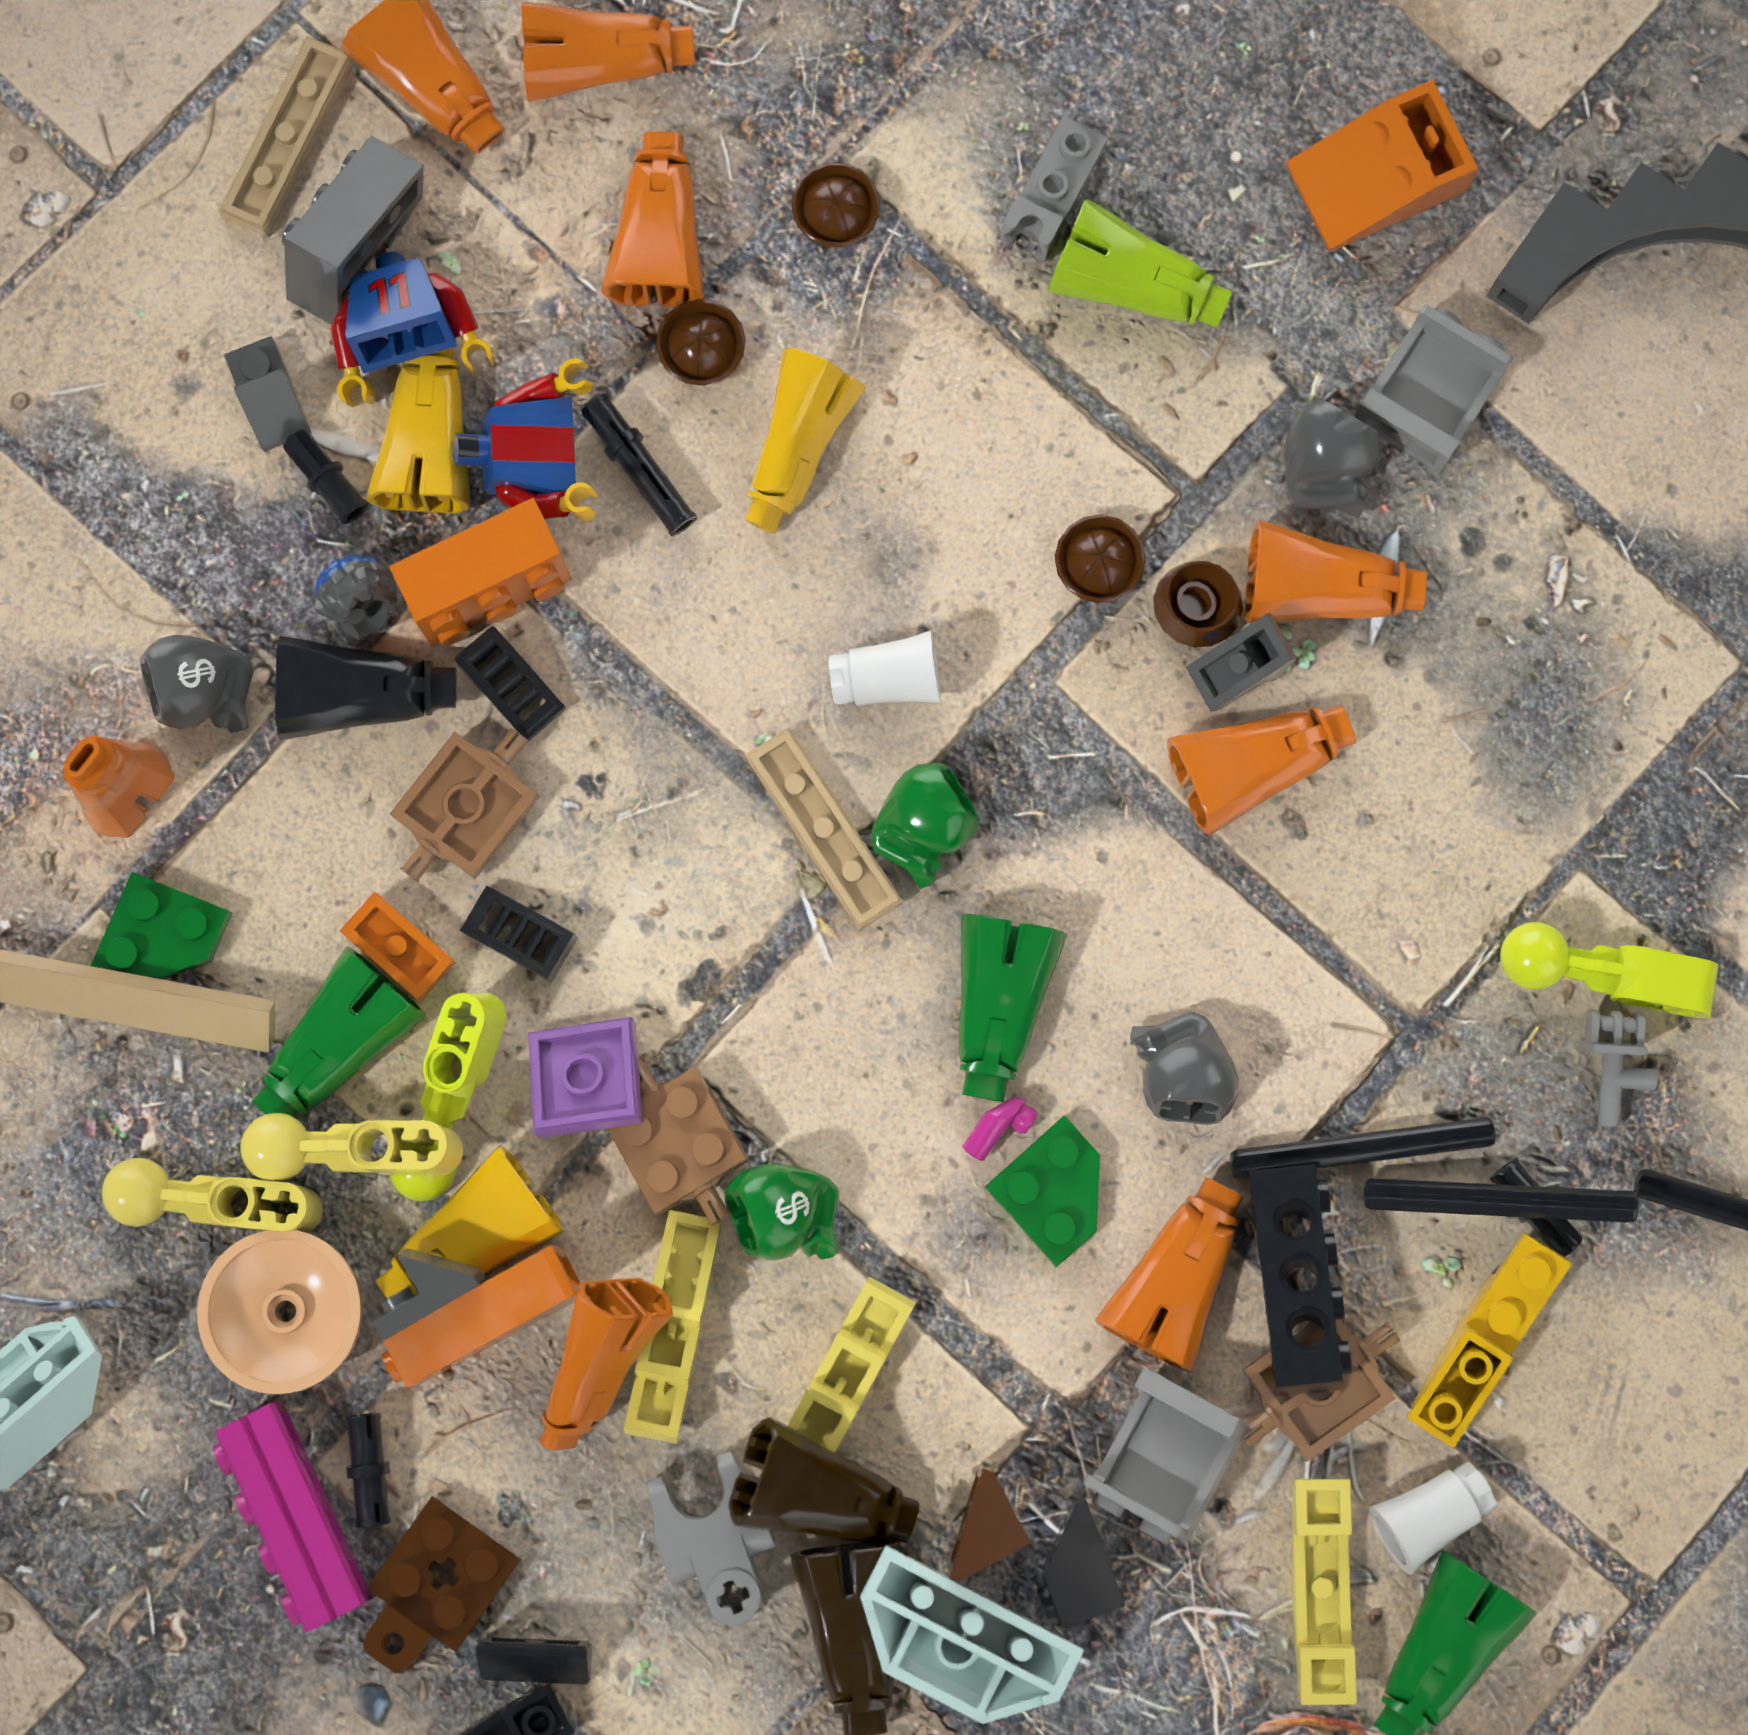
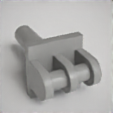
[1581,1010,1658,1127]

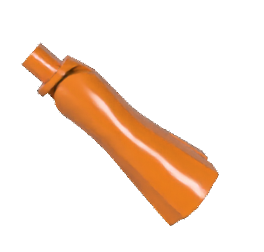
[342,0,505,155]
[521,2,695,102]
[601,131,704,307]
[1244,520,1427,623]
[1167,705,1357,835]
[63,735,175,838]
[1095,1177,1243,1373]
[540,1278,673,1451]

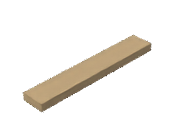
[0,949,275,1053]

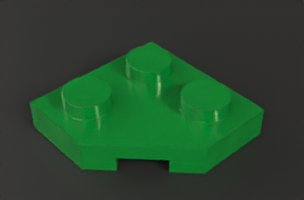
[90,872,233,980]
[984,1115,1100,1268]

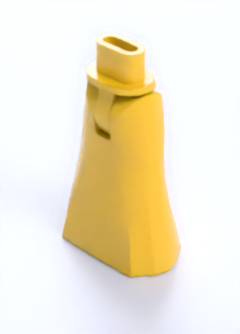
[745,347,866,534]
[366,348,471,514]
[376,1145,564,1298]

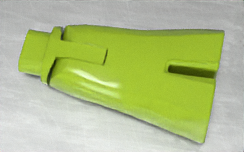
[1048,199,1233,328]

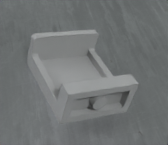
[1354,305,1513,473]
[1083,1367,1250,1545]

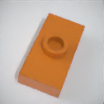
[340,892,457,1002]

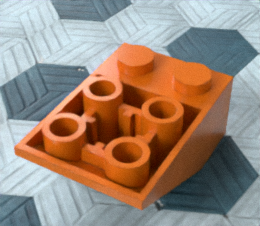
[1285,80,1479,253]

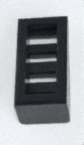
[454,626,566,741]
[460,885,578,983]

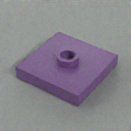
[528,1017,643,1138]

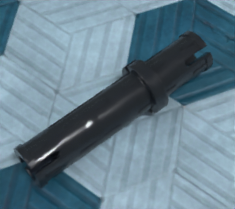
[581,393,697,537]

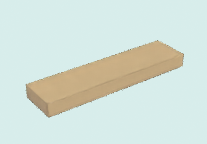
[218,36,355,237]
[744,728,903,931]

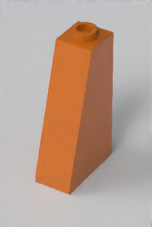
[381,1245,580,1388]

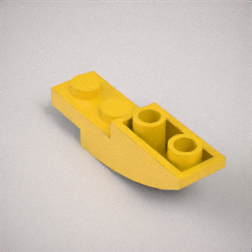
[1406,1231,1572,1448]

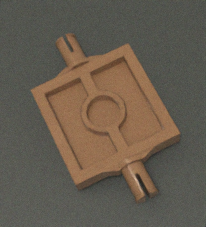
[390,728,540,882]
[607,1058,750,1226]
[1242,1320,1400,1461]

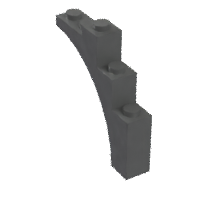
[1486,142,1748,324]

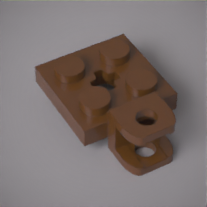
[363,1496,521,1674]

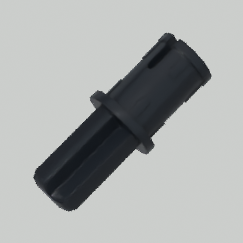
[283,429,369,524]
[1489,1157,1582,1257]

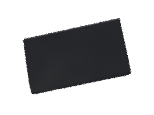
[476,1637,592,1685]

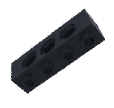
[1250,1164,1352,1396]

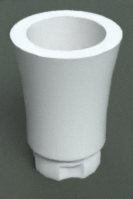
[828,630,941,706]
[1368,1462,1497,1575]

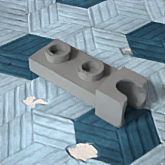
[1000,116,1108,262]

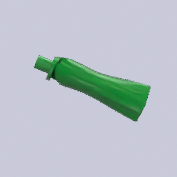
[959,914,1067,1102]
[252,946,426,1117]
[1373,1551,1537,1735]

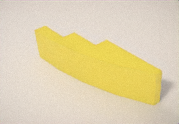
[624,1210,722,1444]
[788,1276,916,1453]

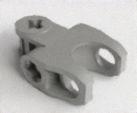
[646,1450,776,1626]

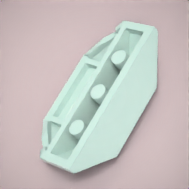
[0,1316,102,1491]
[860,1545,1084,1724]

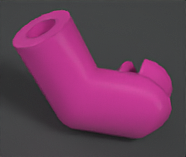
[962,1097,1038,1161]

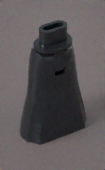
[275,636,457,740]

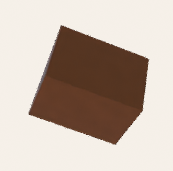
[947,1463,1031,1581]

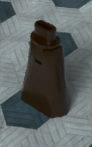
[728,1417,919,1543]
[790,1540,900,1735]

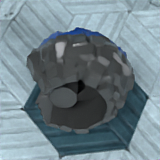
[312,554,397,640]

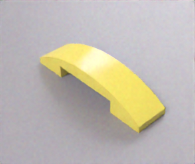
[1292,1478,1357,1705]

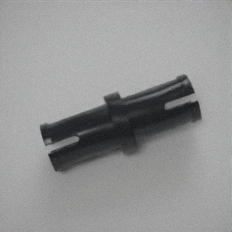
[345,1412,391,1528]

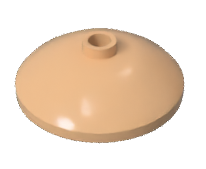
[197,1230,362,1394]

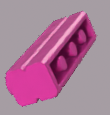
[213,1401,373,1633]

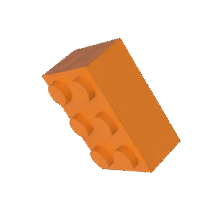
[389,497,572,646]

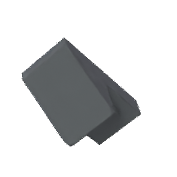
[224,335,312,452]
[1186,613,1297,712]
[372,1249,485,1341]

